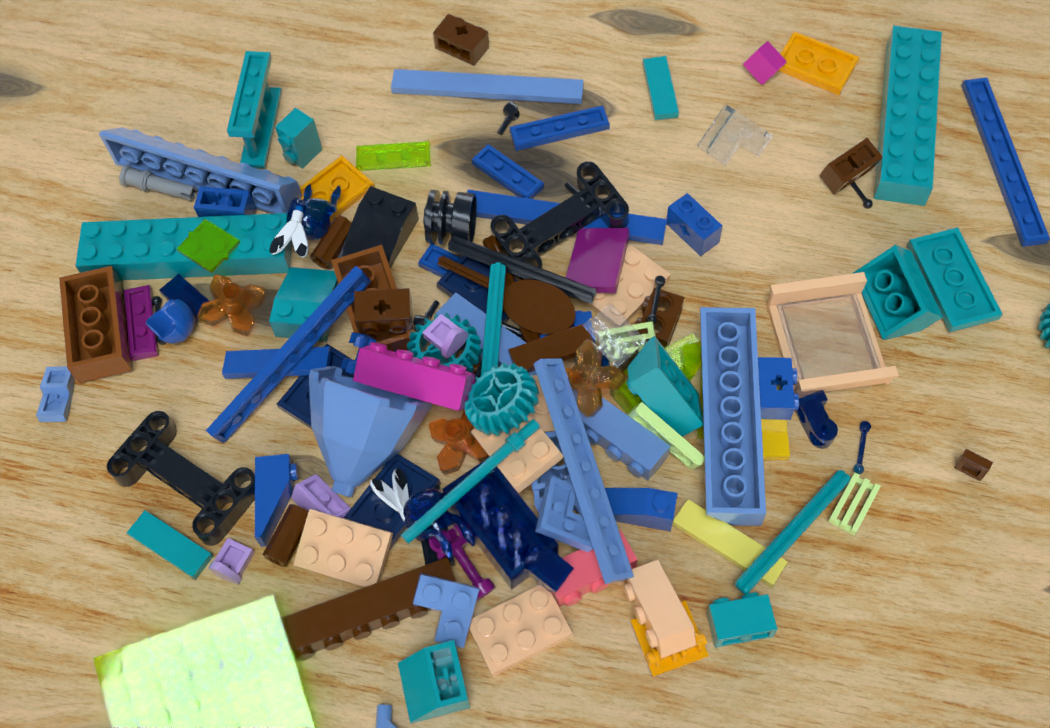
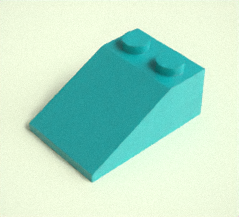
[269,267,338,342]

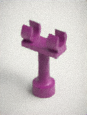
[429,523,496,601]

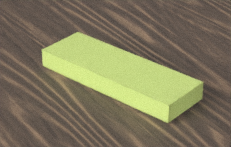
[628,402,704,470]

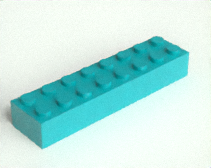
[874,25,942,206]
[75,213,292,281]

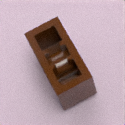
[433,14,489,66]
[354,288,413,335]

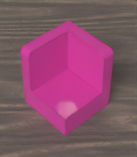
[743,41,787,85]

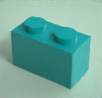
[275,107,322,169]
[706,592,778,648]

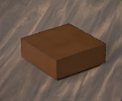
[954,449,993,481]

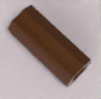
[310,215,352,270]
[262,504,309,567]

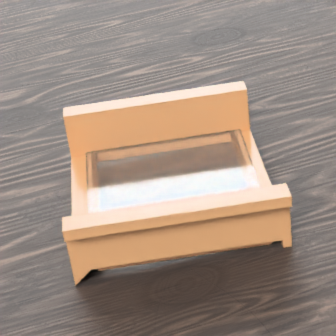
[766,272,899,397]

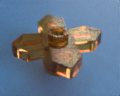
[198,274,265,336]
[565,340,628,417]
[428,410,490,475]

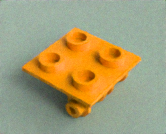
[630,600,709,677]

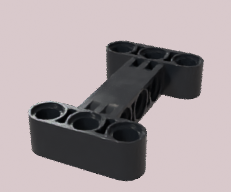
[490,161,629,280]
[106,411,255,546]

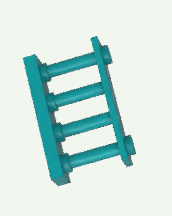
[227,51,282,168]

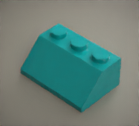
[853,244,943,340]
[627,336,703,437]

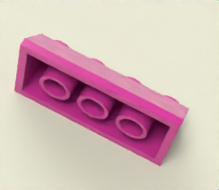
[353,342,475,411]

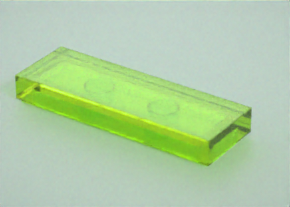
[356,141,431,171]

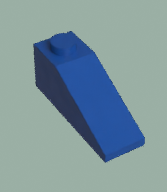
[255,454,299,547]
[605,488,678,532]

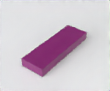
[124,285,159,361]

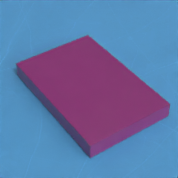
[566,228,630,293]

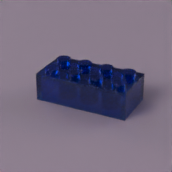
[442,457,559,590]

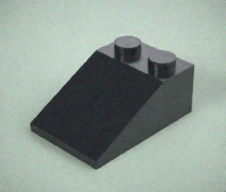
[339,186,419,268]

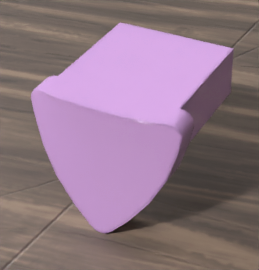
[422,314,469,358]
[208,538,255,584]

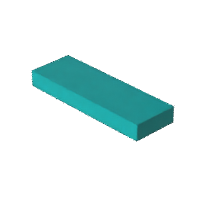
[642,56,679,120]
[127,510,213,580]

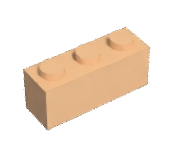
[623,560,696,658]

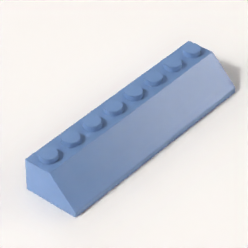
[99,127,302,219]
[700,307,766,526]

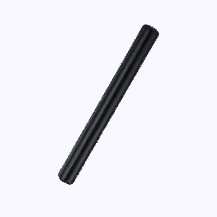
[448,236,597,303]

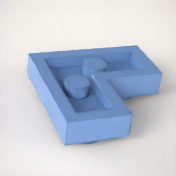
[536,476,593,552]
[413,573,479,648]

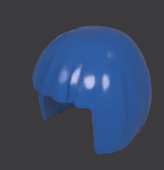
[145,299,195,344]

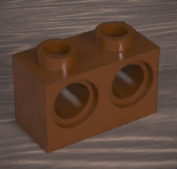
[819,138,883,195]
[633,288,685,351]

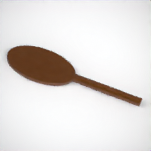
[437,256,576,335]

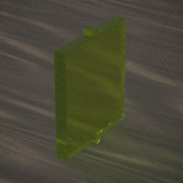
[176,219,240,273]

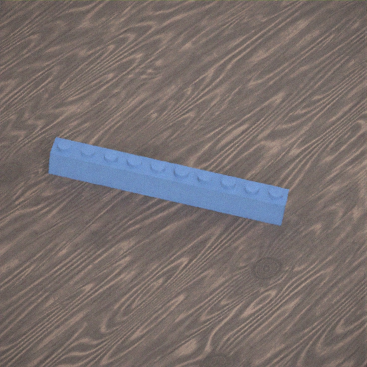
[436,293,670,481]

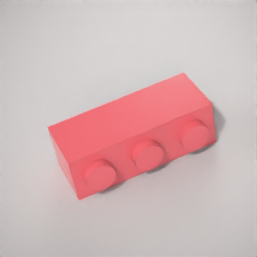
[542,529,638,607]

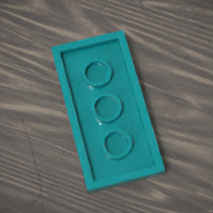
[907,227,1003,332]

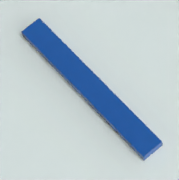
[961,77,1050,247]
[467,189,667,245]
[206,266,371,443]

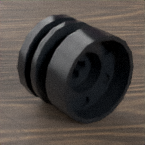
[423,189,477,245]

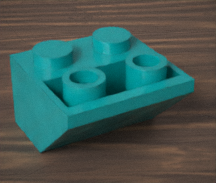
[398,640,471,724]

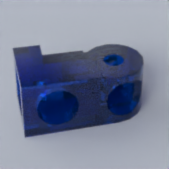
[794,390,838,449]

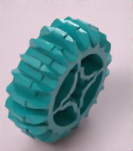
[407,312,482,373]
[464,363,540,437]

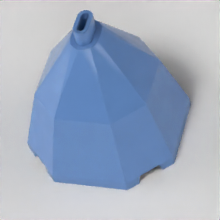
[309,366,433,497]

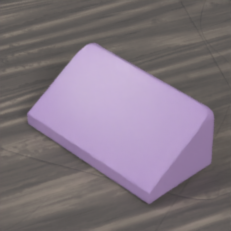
[291,474,351,518]

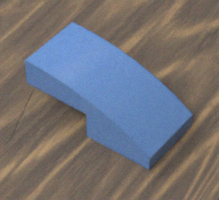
[36,366,74,422]

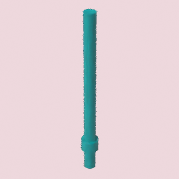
[401,419,540,544]

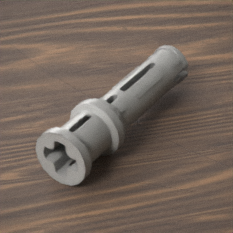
[119,164,197,202]

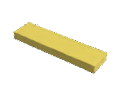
[672,499,788,588]

